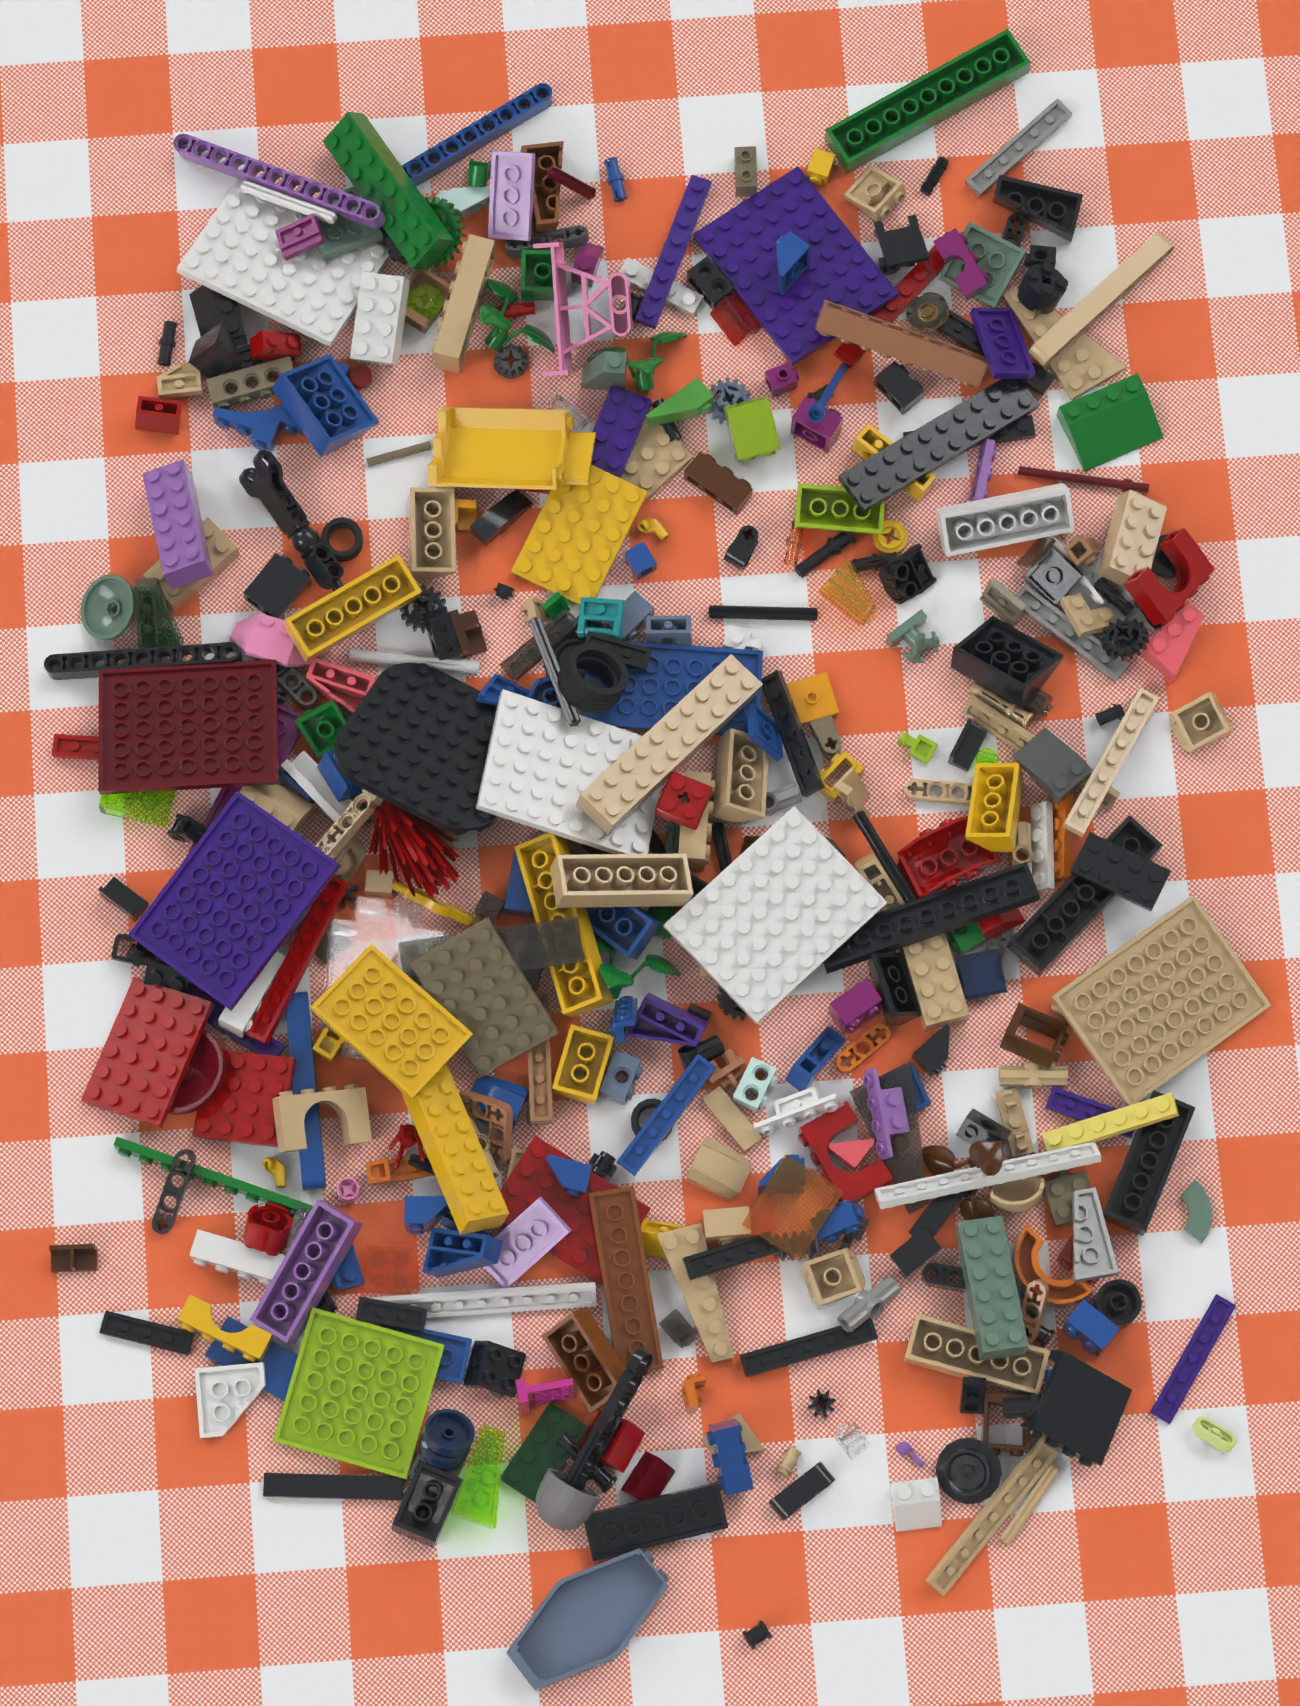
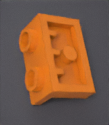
[681,1373,707,1414]

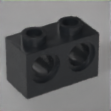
[686,257,734,311]
[423,608,461,661]

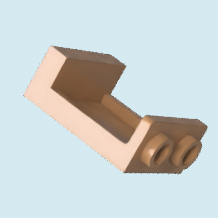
[404,269,451,334]

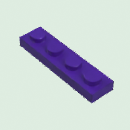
[1045,1086,1134,1139]

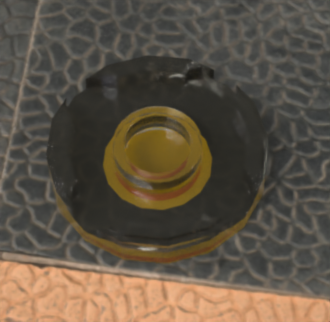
[906,292,950,332]

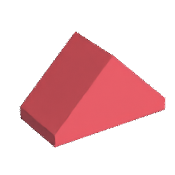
[828,1138,874,1172]

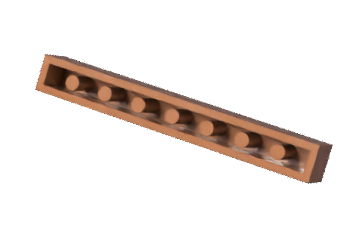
[815,299,988,387]

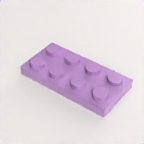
[488,151,535,241]
[485,1196,571,1288]

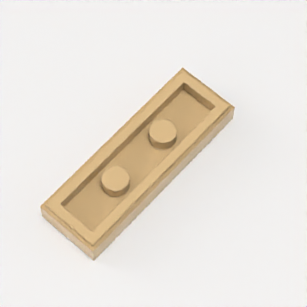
[702,1085,762,1153]

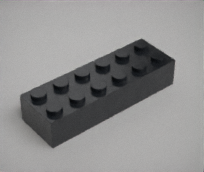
[1103,1090,1196,1236]

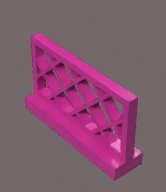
[515,1378,574,1416]

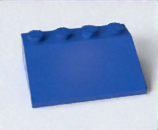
[272,354,379,457]

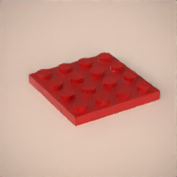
[192,1050,297,1148]

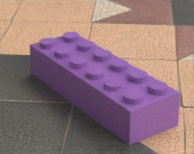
[142,459,214,589]
[250,1199,363,1344]

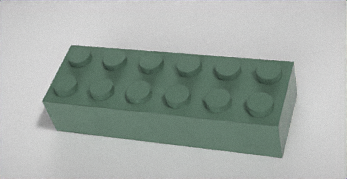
[954,1216,1028,1361]

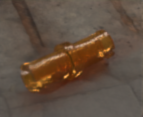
[783,520,805,566]

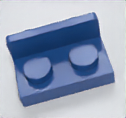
[331,1244,365,1292]

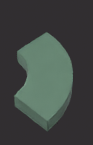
[1180,1180,1212,1244]

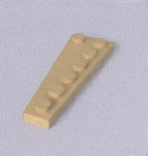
[657,1223,734,1363]

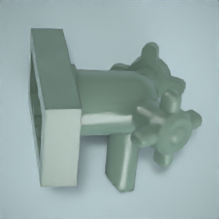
[886,609,940,663]

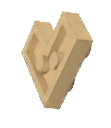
[1060,593,1117,638]

